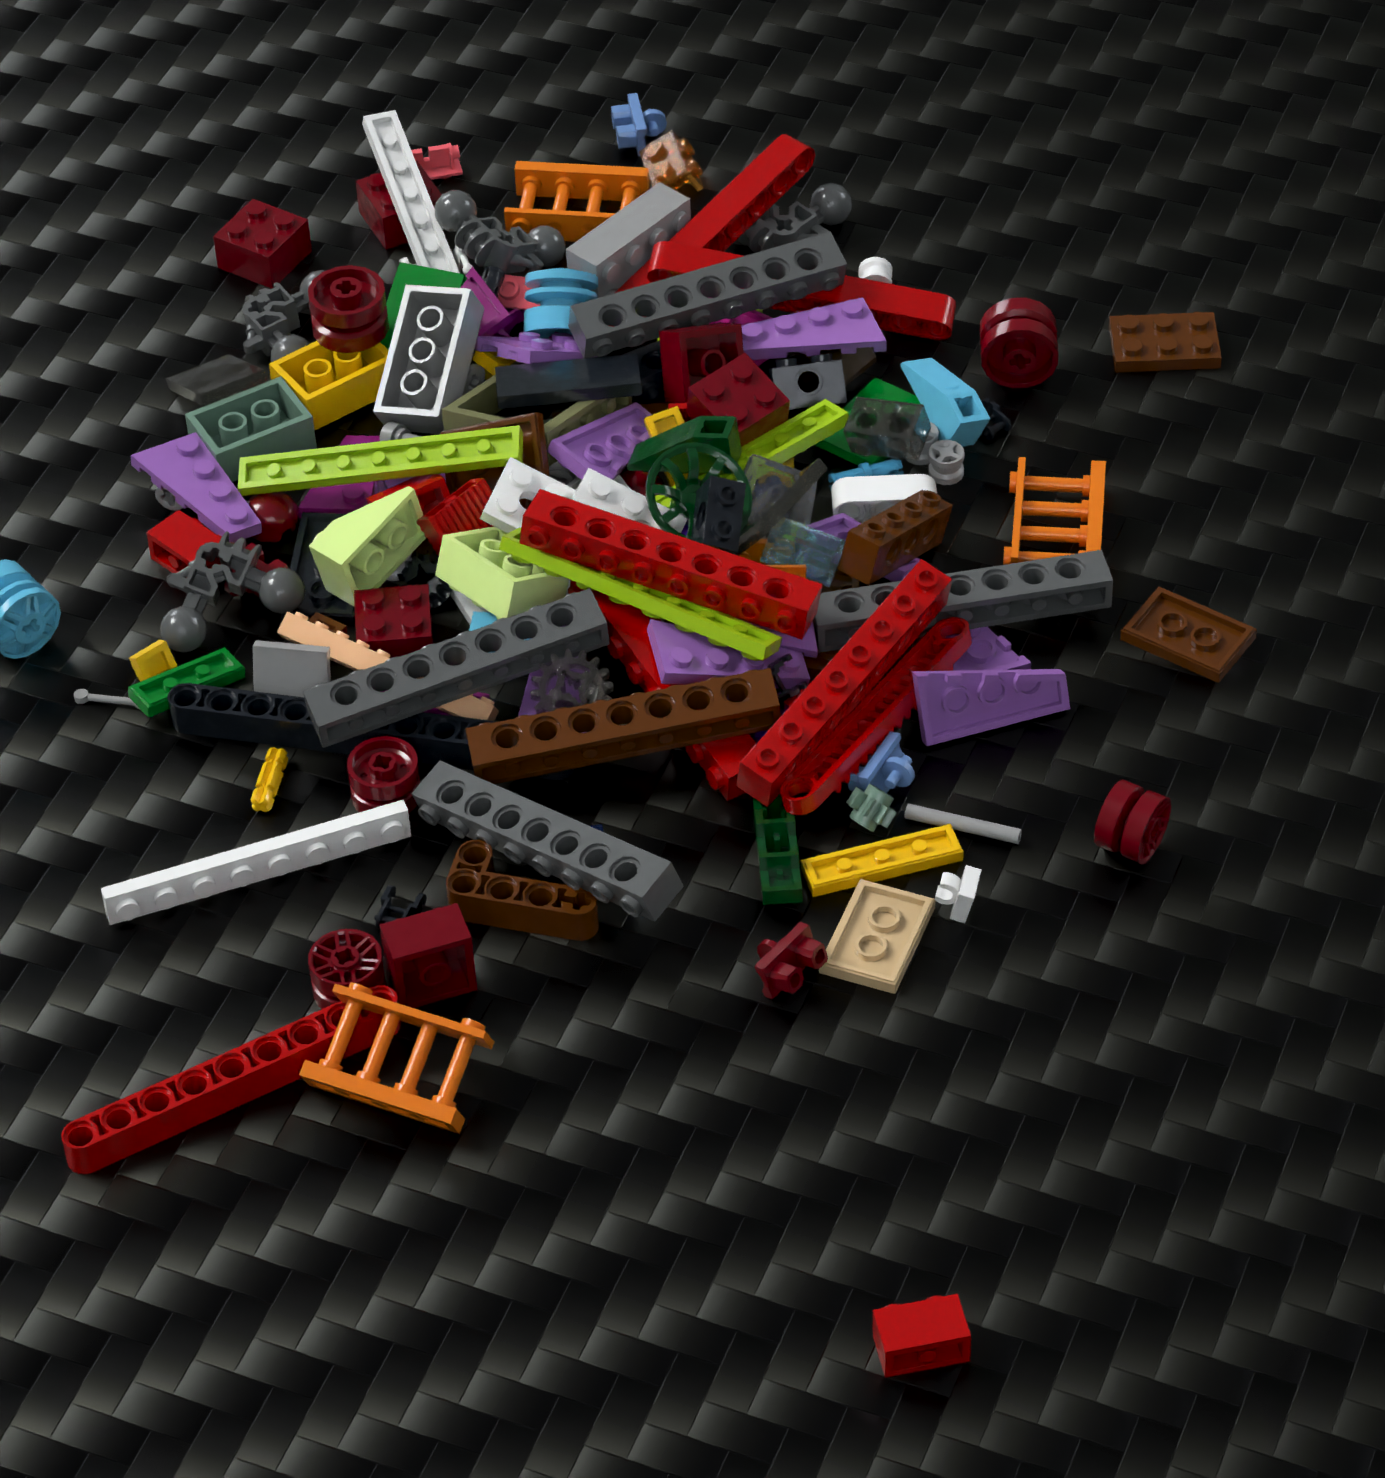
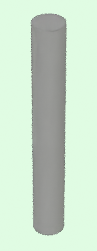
[904,803,1022,844]

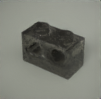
[843,397,932,461]

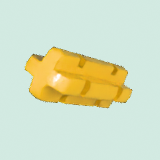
[250,747,288,813]

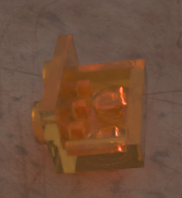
[639,130,704,192]

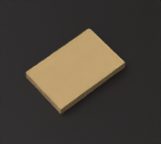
[819,879,935,994]

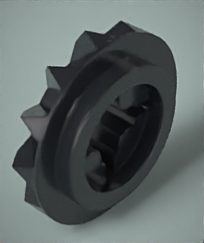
[397,552,452,610]

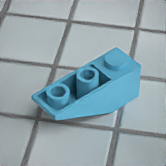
[900,358,990,447]

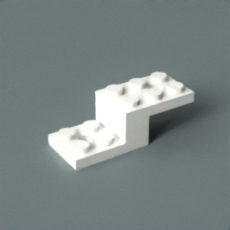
[479,457,687,533]

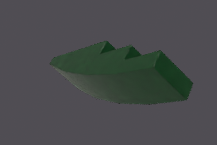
[752,794,803,905]

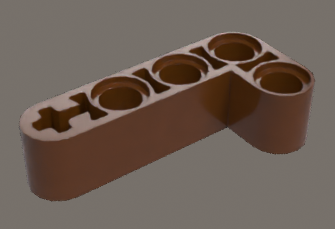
[446,840,599,941]

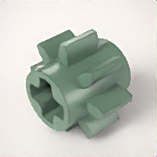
[846,783,897,832]

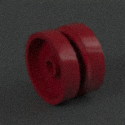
[308,265,389,353]
[980,298,1058,388]

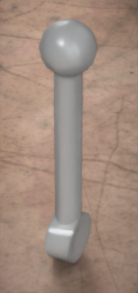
[74,689,140,710]

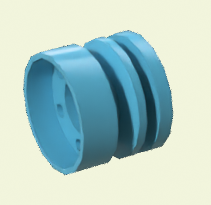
[524,268,598,339]
[0,559,61,659]

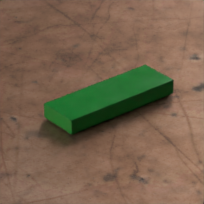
[128,647,245,718]

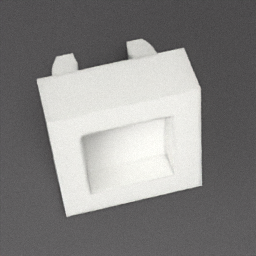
[934,865,981,923]

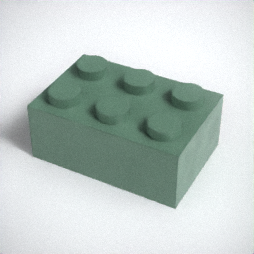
[185,376,317,482]

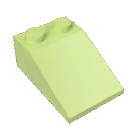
[309,486,426,607]

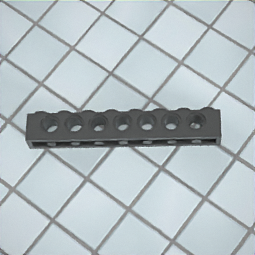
[568,231,847,358]
[813,550,1113,653]
[303,588,610,748]
[411,761,684,922]

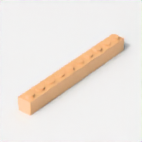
[277,612,499,721]

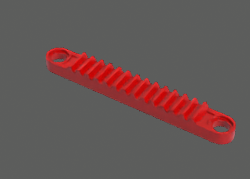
[780,617,972,815]

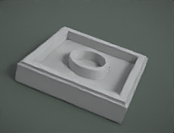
[252,640,331,697]

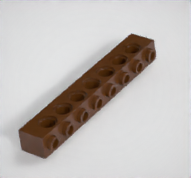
[465,668,781,784]

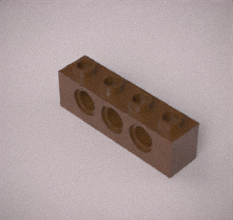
[838,490,953,585]

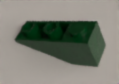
[627,416,742,475]

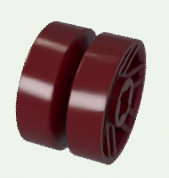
[347,736,420,813]
[1094,779,1171,864]
[308,929,386,1009]

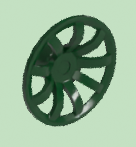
[645,442,752,540]

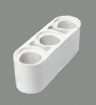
[831,474,937,523]

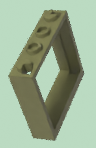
[442,361,632,466]

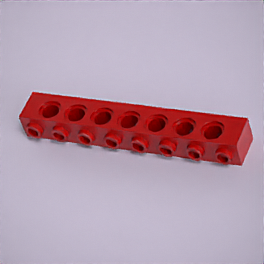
[519,489,823,640]
[736,559,952,807]

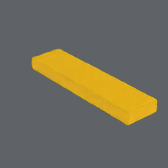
[801,824,963,897]

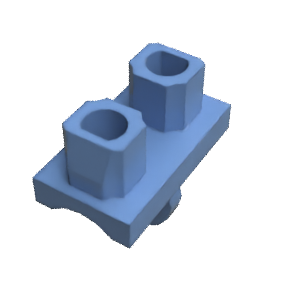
[611,93,667,156]
[847,732,915,793]

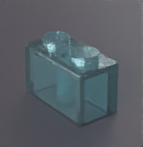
[760,515,846,588]

